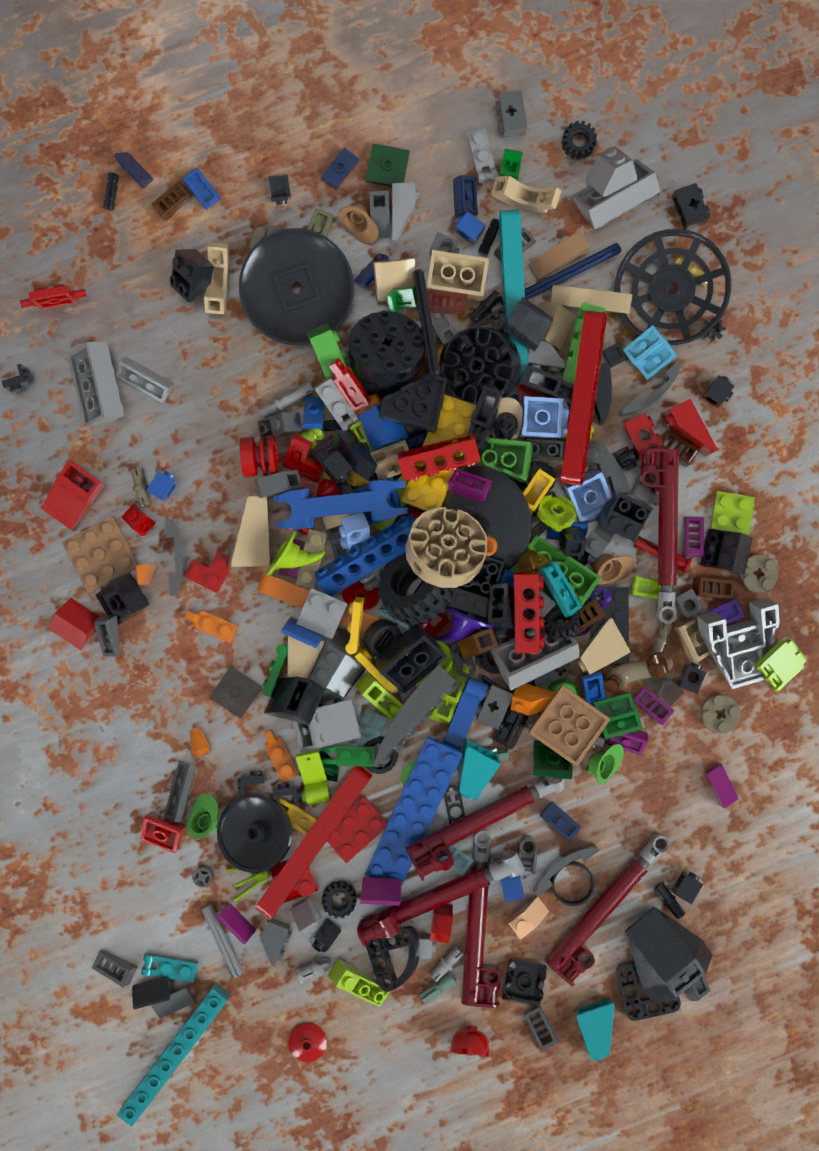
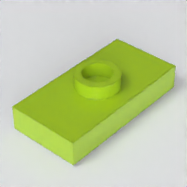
[630,576,661,600]

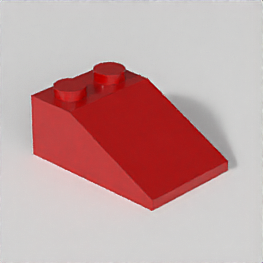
[662,398,718,457]

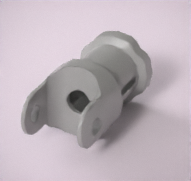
[295,957,331,984]

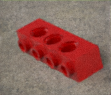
[623,413,663,493]
[398,433,481,481]
[514,572,545,654]

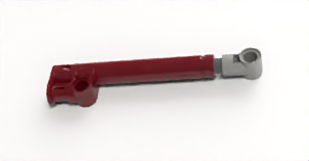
[639,449,679,623]
[405,777,565,881]
[461,828,501,1008]
[544,833,670,987]
[357,851,525,946]

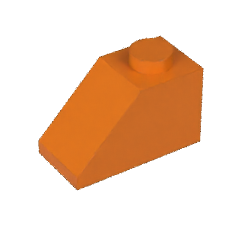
[510,683,556,715]

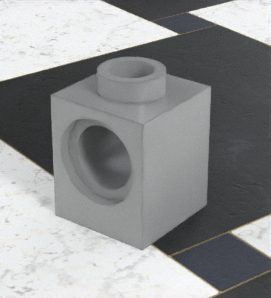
[409,935,436,959]

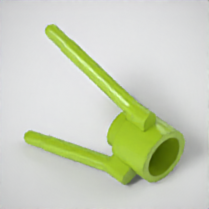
[226,867,270,902]

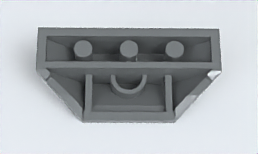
[309,628,362,703]

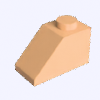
[507,896,549,940]

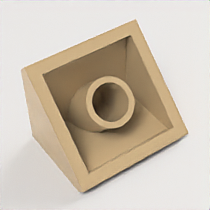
[538,302,575,351]
[673,617,710,663]

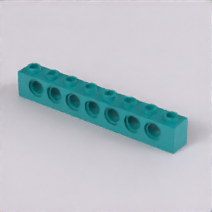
[117,982,231,1127]

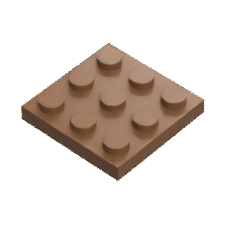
[61,516,139,593]
[528,685,610,767]

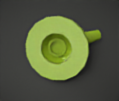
[265,530,325,576]

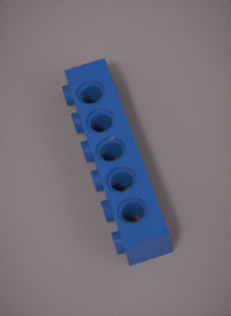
[314,513,416,597]

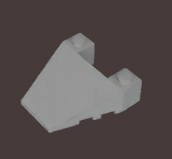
[697,597,780,689]

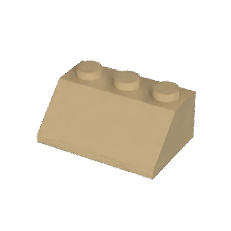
[426,250,489,302]

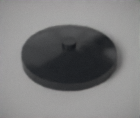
[217,794,292,873]

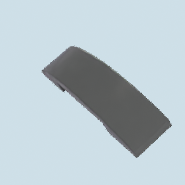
[619,360,682,416]
[165,519,186,596]
[533,844,600,897]

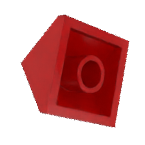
[49,598,100,651]
[140,811,186,853]

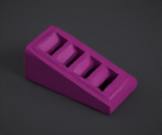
[683,516,704,558]
[633,686,675,726]

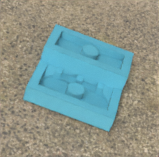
[623,325,679,380]

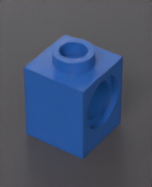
[455,212,486,246]
[146,471,178,502]

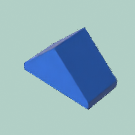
[501,875,525,903]

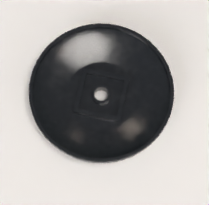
[239,228,354,345]
[420,466,532,576]

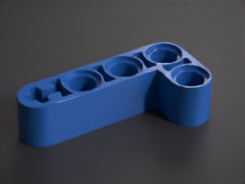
[442,677,488,751]

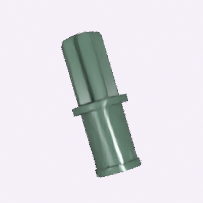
[419,973,457,1003]

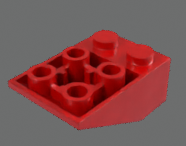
[41,460,106,531]

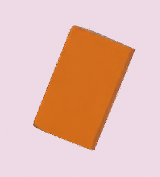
[135,564,157,586]

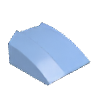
[520,396,569,438]
[563,469,612,523]

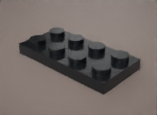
[590,587,629,664]

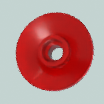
[342,580,380,611]
[288,1023,327,1062]

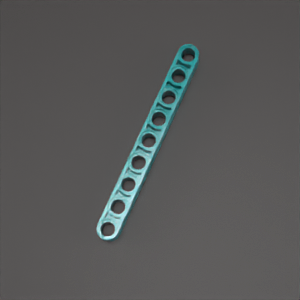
[499,210,528,381]

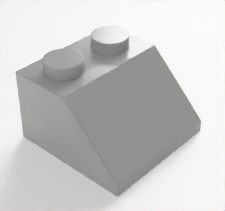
[586,146,638,197]
[296,588,347,639]

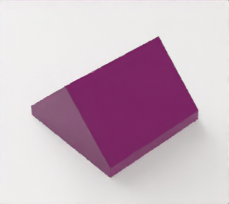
[360,877,402,906]

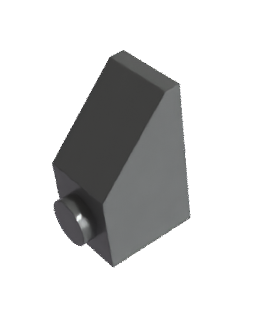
[584,523,615,560]

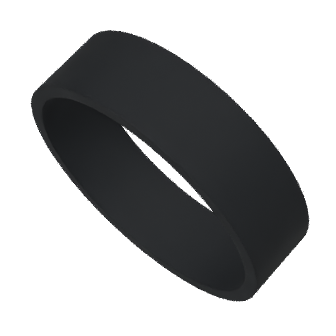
[551,861,595,906]

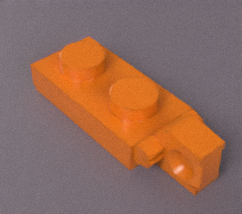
[184,610,239,643]
[264,729,300,783]

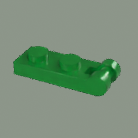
[261,644,288,697]

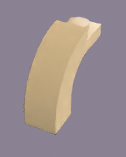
[491,176,561,213]
[204,242,230,315]

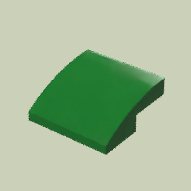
[593,693,643,739]

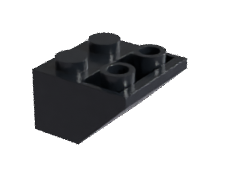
[170,249,214,302]
[596,492,653,542]
[700,528,753,575]

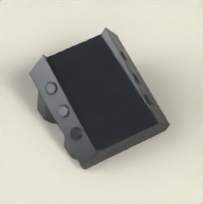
[503,297,554,352]
[502,959,547,1007]

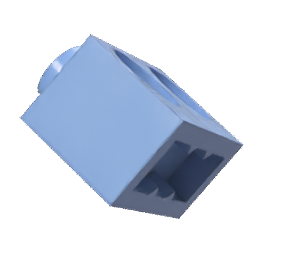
[339,512,370,552]

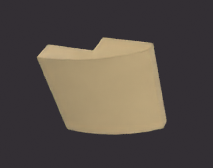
[373,258,415,301]

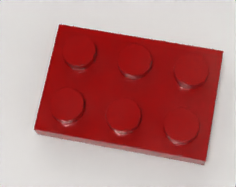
[327,795,388,863]

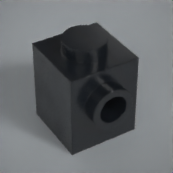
[702,375,735,408]

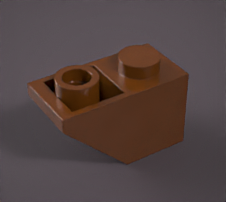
[458,628,501,660]

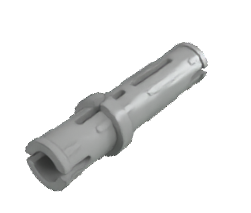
[258,381,314,419]

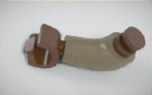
[604,652,674,693]

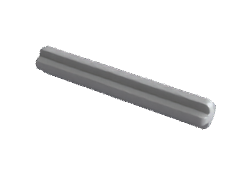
[202,904,242,978]

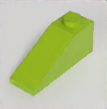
[355,672,403,721]

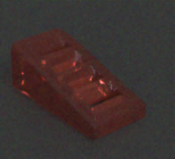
[428,291,468,314]

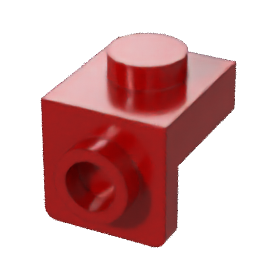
[121,503,155,536]

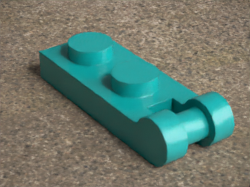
[537,561,582,618]
[141,953,198,983]

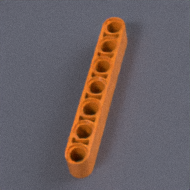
[257,572,382,638]

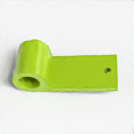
[295,750,331,806]

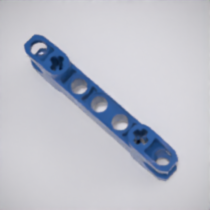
[273,480,409,530]

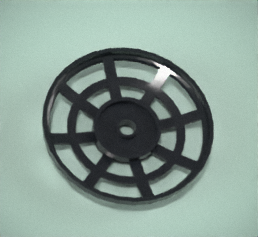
[614,229,731,346]

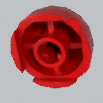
[450,1025,489,1057]

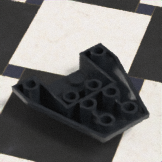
[624,907,713,1004]

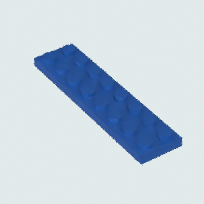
[365,736,463,885]

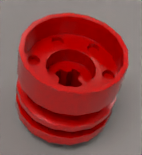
[239,435,279,477]

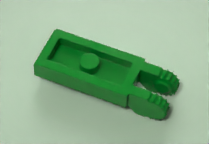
[322,746,376,767]

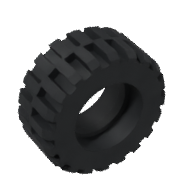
[378,552,455,624]

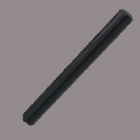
[412,269,441,377]

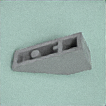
[392,183,419,245]

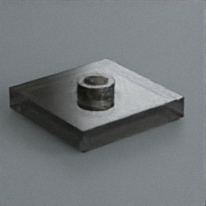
[209,666,262,719]

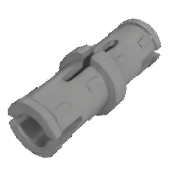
[429,945,465,982]

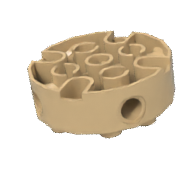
[405,507,487,588]

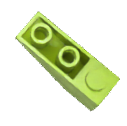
[328,959,390,1007]

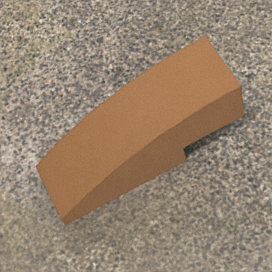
[529,231,590,281]

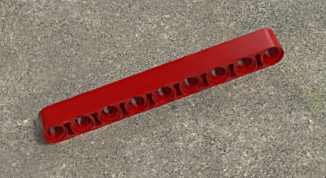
[561,311,607,486]
[255,766,373,920]

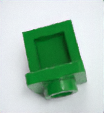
[499,149,523,181]
[386,286,418,313]

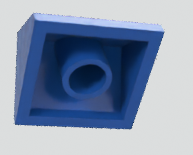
[359,404,408,452]

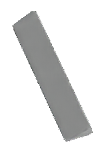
[115,357,174,404]

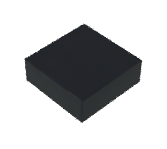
[602,342,628,369]

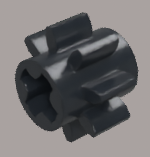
[700,317,726,342]
[493,416,518,440]
[615,446,639,471]

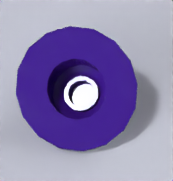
[436,605,494,643]

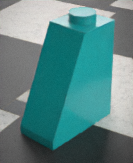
[458,738,501,801]
[574,998,614,1061]

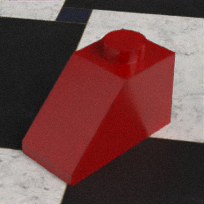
[429,904,453,944]

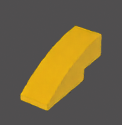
[523,469,555,515]

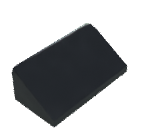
[492,705,530,749]
[132,976,173,1010]

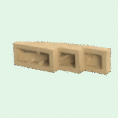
[550,285,632,314]

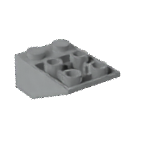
[293,699,361,752]

